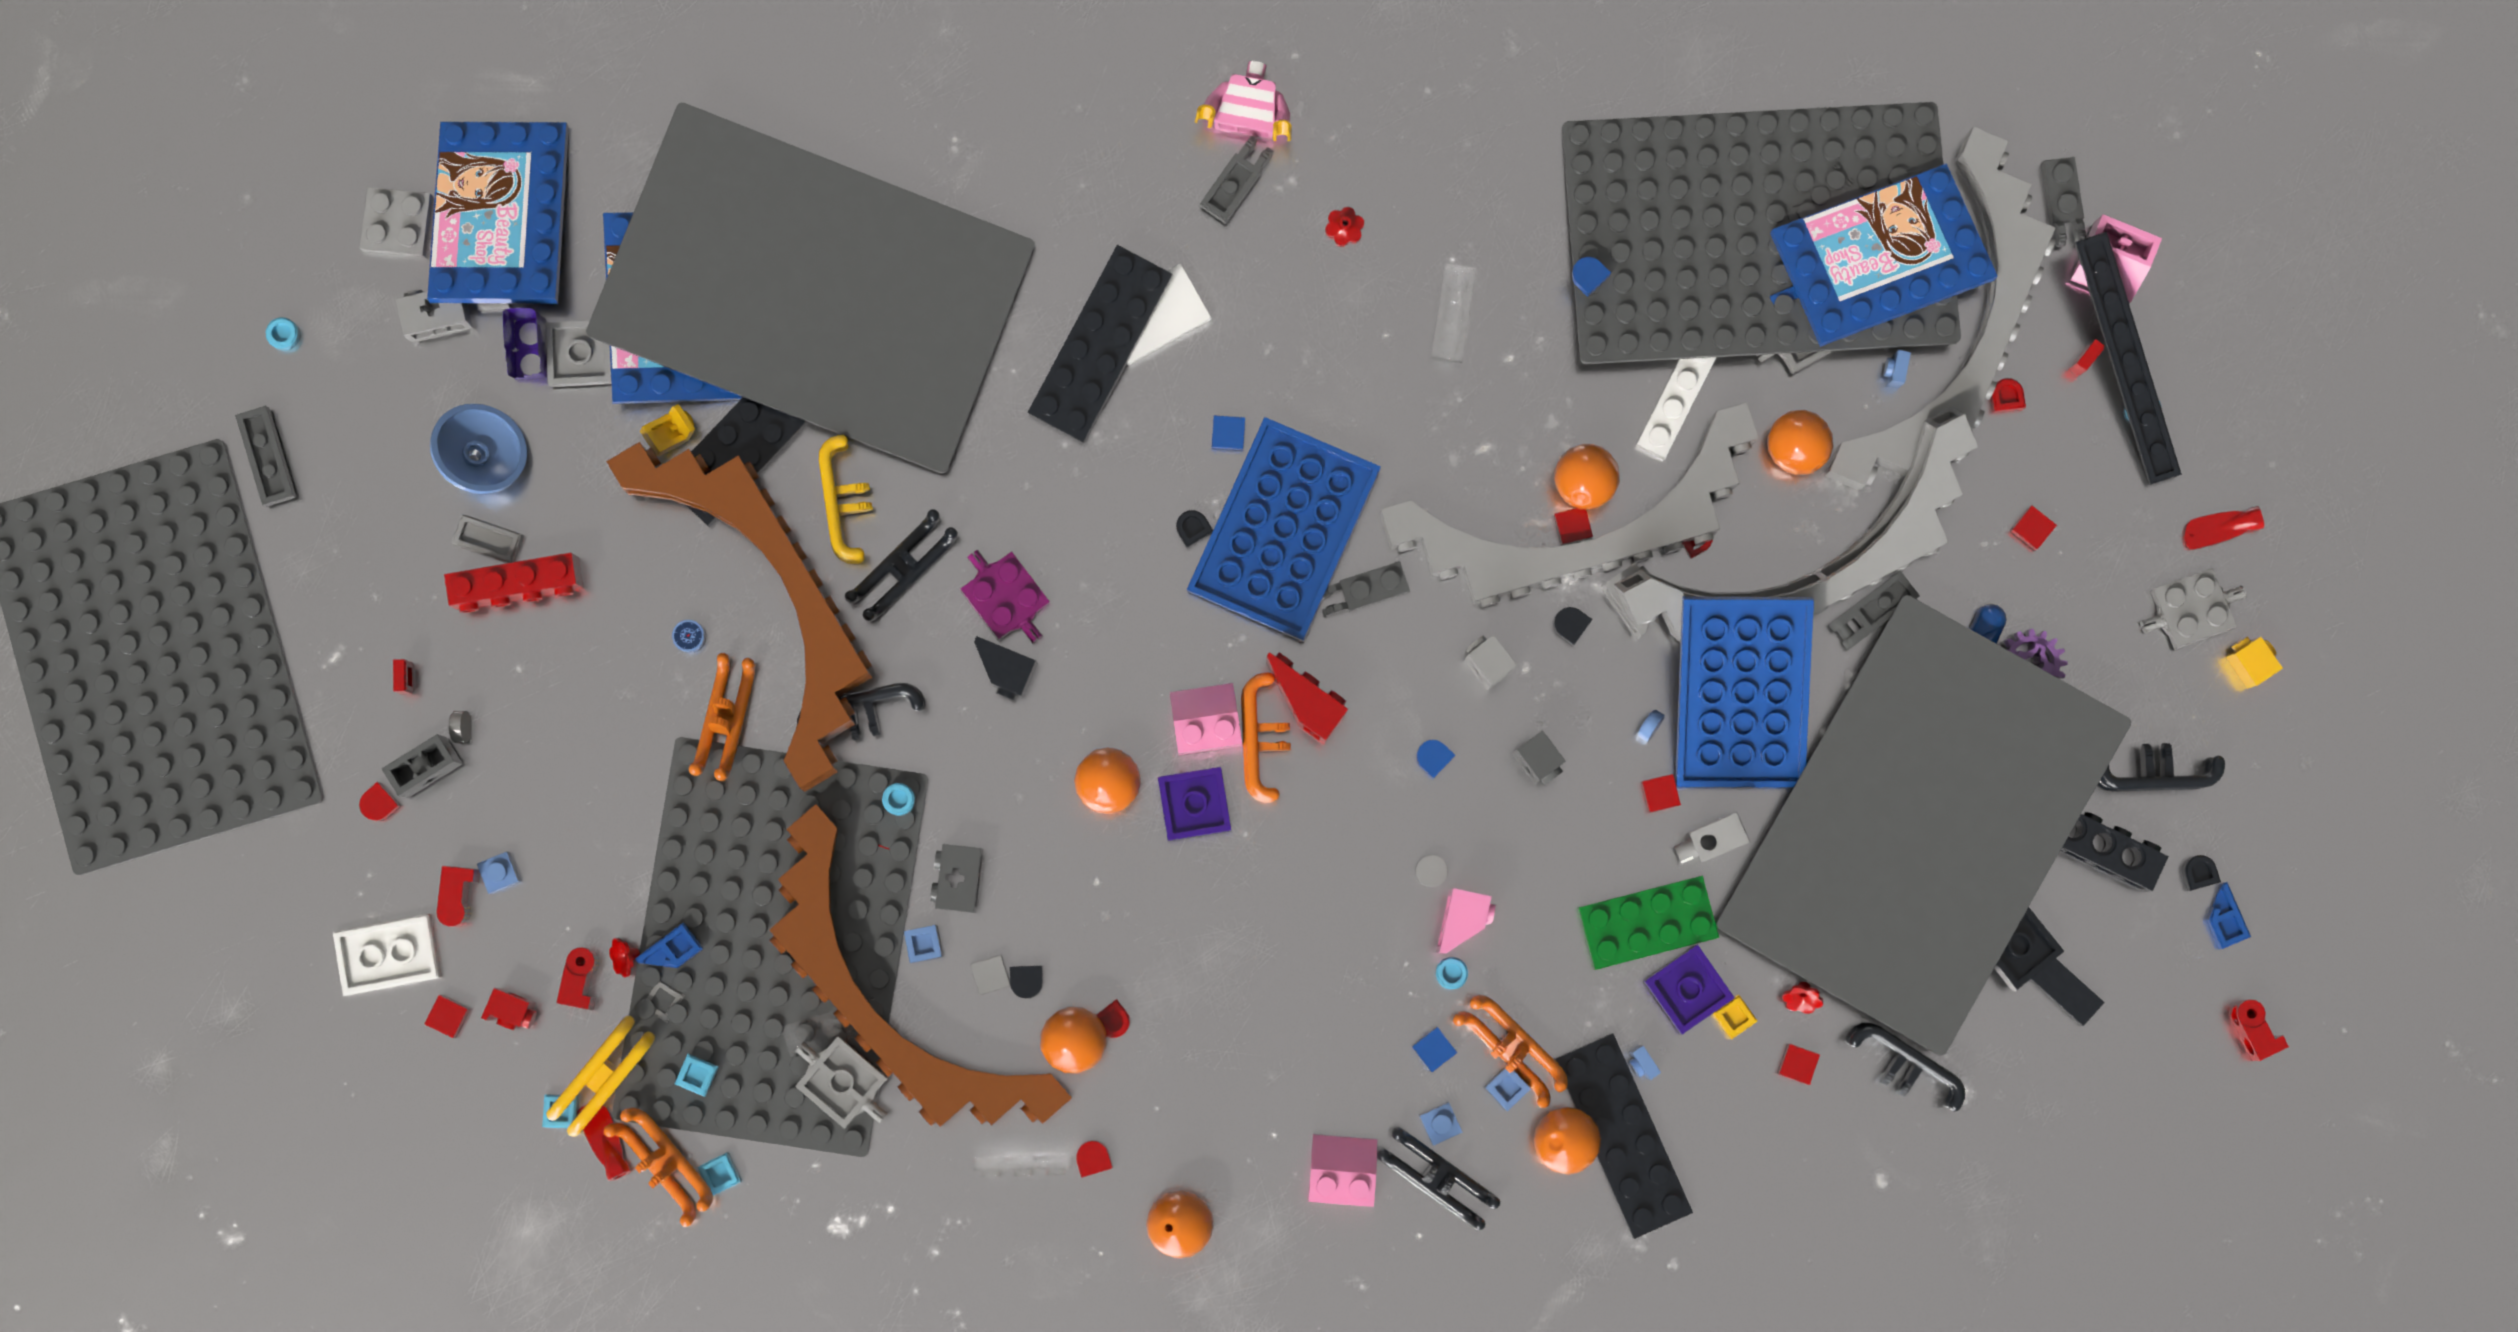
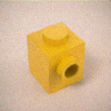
[2226,636,2283,689]

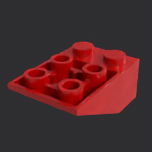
[1266,652,1348,745]

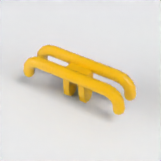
[818,435,873,564]
[546,1015,655,1136]

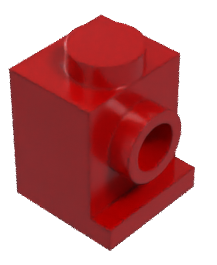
[481,988,537,1030]

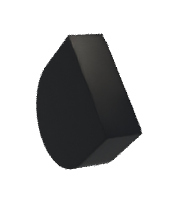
[1176,510,1213,549]
[1553,607,1593,646]
[2182,855,2221,891]
[1010,966,1043,999]

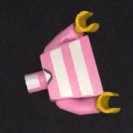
[1194,61,1292,141]

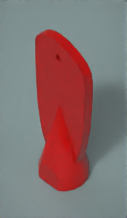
[2184,506,2264,550]
[577,1105,631,1181]

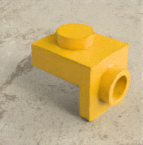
[640,404,695,457]

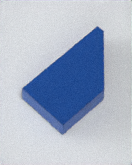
[2206,882,2251,949]
[635,923,704,968]

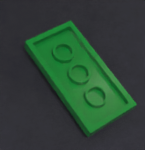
[1577,875,1719,970]

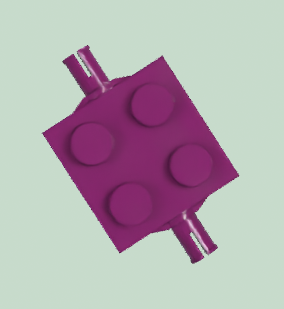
[960,550,1050,644]

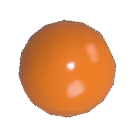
[1767,409,1834,475]
[1554,444,1620,510]
[1074,747,1141,814]
[1040,1007,1107,1074]
[1533,1107,1601,1175]
[1146,1190,1214,1258]

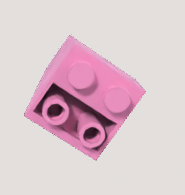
[2071,214,2162,304]

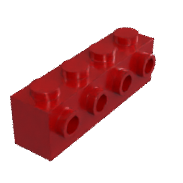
[444,552,584,613]

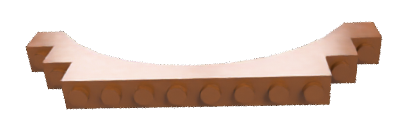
[606,442,872,792]
[769,804,1072,1127]

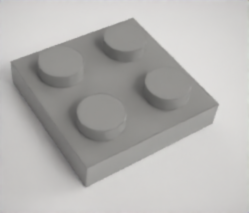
[359,187,433,258]
[546,320,611,387]

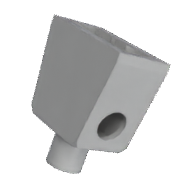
[1674,812,1750,864]

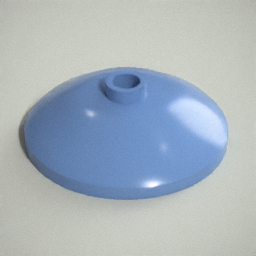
[430,404,527,494]

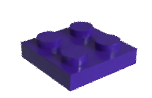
[1158,767,1232,841]
[1644,944,1735,1035]

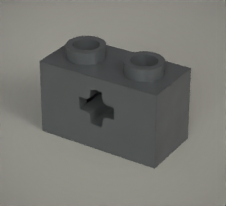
[1512,730,1566,785]
[381,734,462,798]
[931,844,984,913]

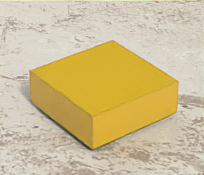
[1713,994,1758,1040]

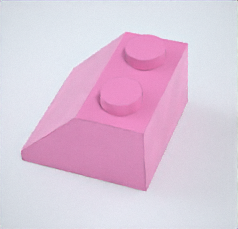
[1170,683,1242,756]
[1436,888,1496,954]
[1308,1134,1377,1207]

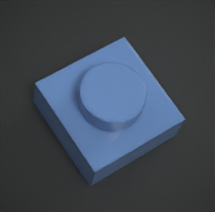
[1884,350,1911,389]
[477,851,521,894]
[904,925,943,963]
[1629,1045,1661,1080]
[1485,1068,1531,1111]
[1419,1102,1462,1146]

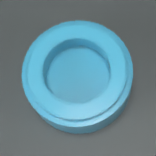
[266,317,300,351]
[882,783,915,816]
[1435,957,1468,989]

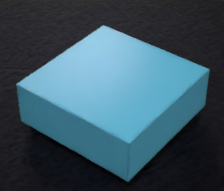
[675,1054,719,1097]
[542,1094,579,1128]
[697,1152,742,1196]

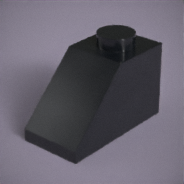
[974,636,1038,701]

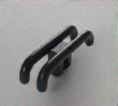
[845,509,958,621]
[797,683,926,741]
[2097,743,2225,792]
[1846,1023,1965,1112]
[1377,1127,1501,1231]

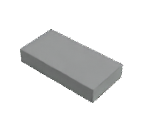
[451,514,524,563]

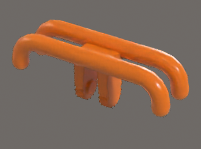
[689,653,755,781]
[1241,672,1291,802]
[1453,994,1568,1108]
[604,1107,713,1227]

